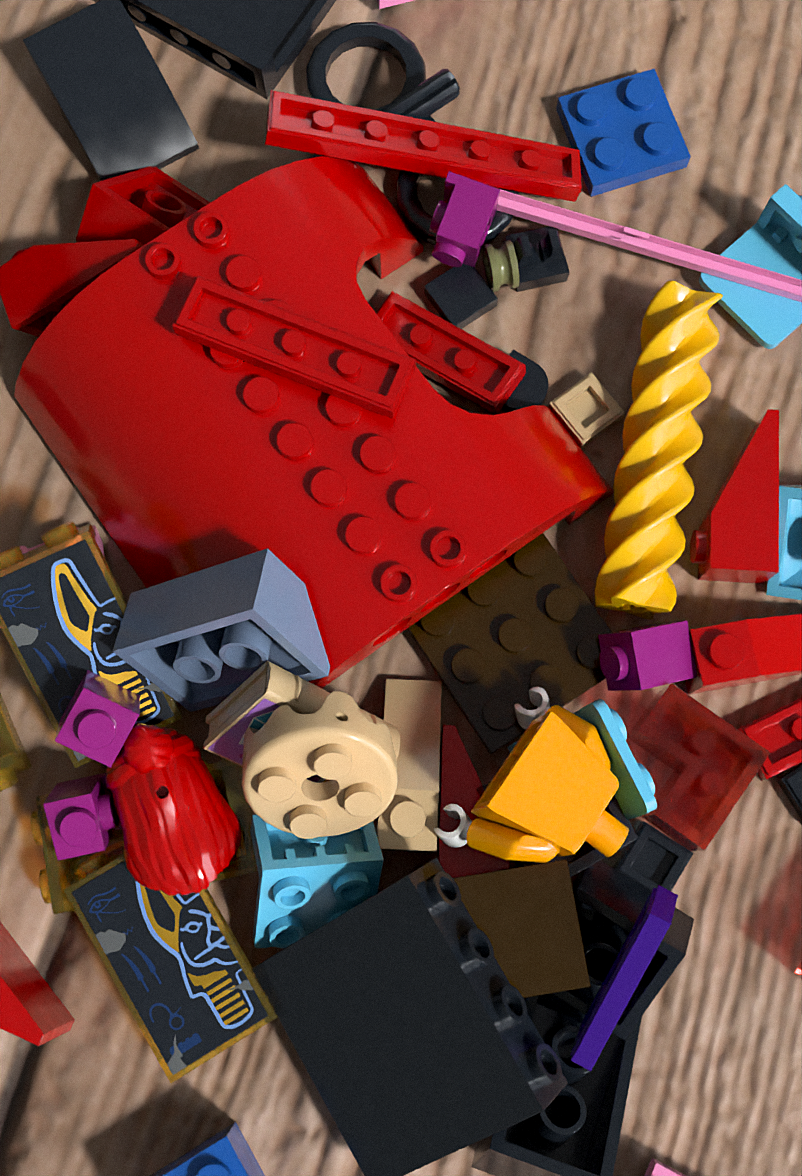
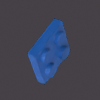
[556,68,691,197]

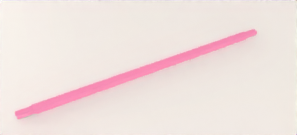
[497,188,802,302]

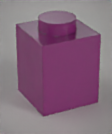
[598,620,697,691]
[55,670,141,768]

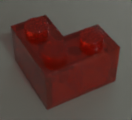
[627,683,770,851]

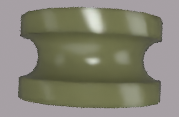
[482,240,519,292]

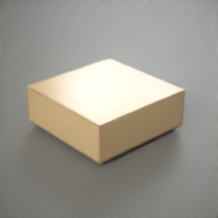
[548,372,625,449]

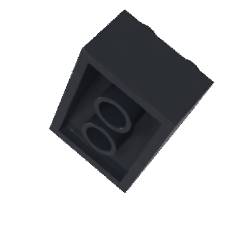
[471,993,642,1176]

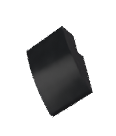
[23,0,199,181]

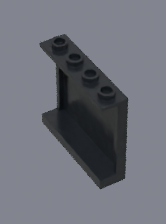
[98,0,337,99]
[252,858,568,1176]

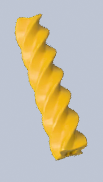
[594,281,723,620]

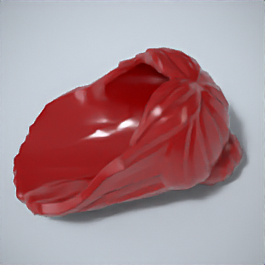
[105,723,242,896]

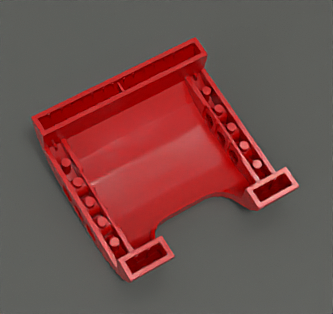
[14,156,614,688]

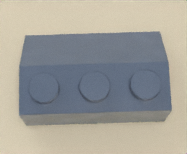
[113,548,330,712]

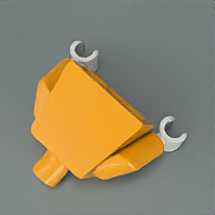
[434,687,629,863]

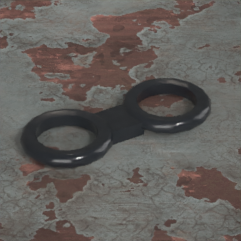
[306,22,519,245]

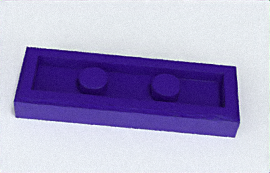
[570,885,678,1071]

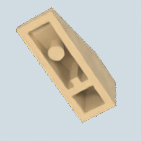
[377,679,442,852]

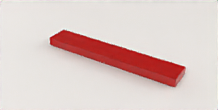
[265,90,582,202]

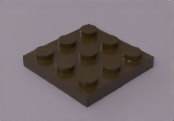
[407,533,611,755]

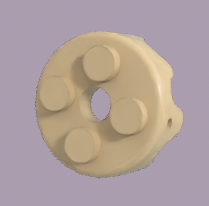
[242,691,398,839]

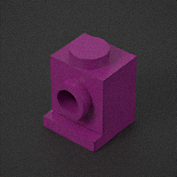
[429,171,500,268]
[43,773,122,860]

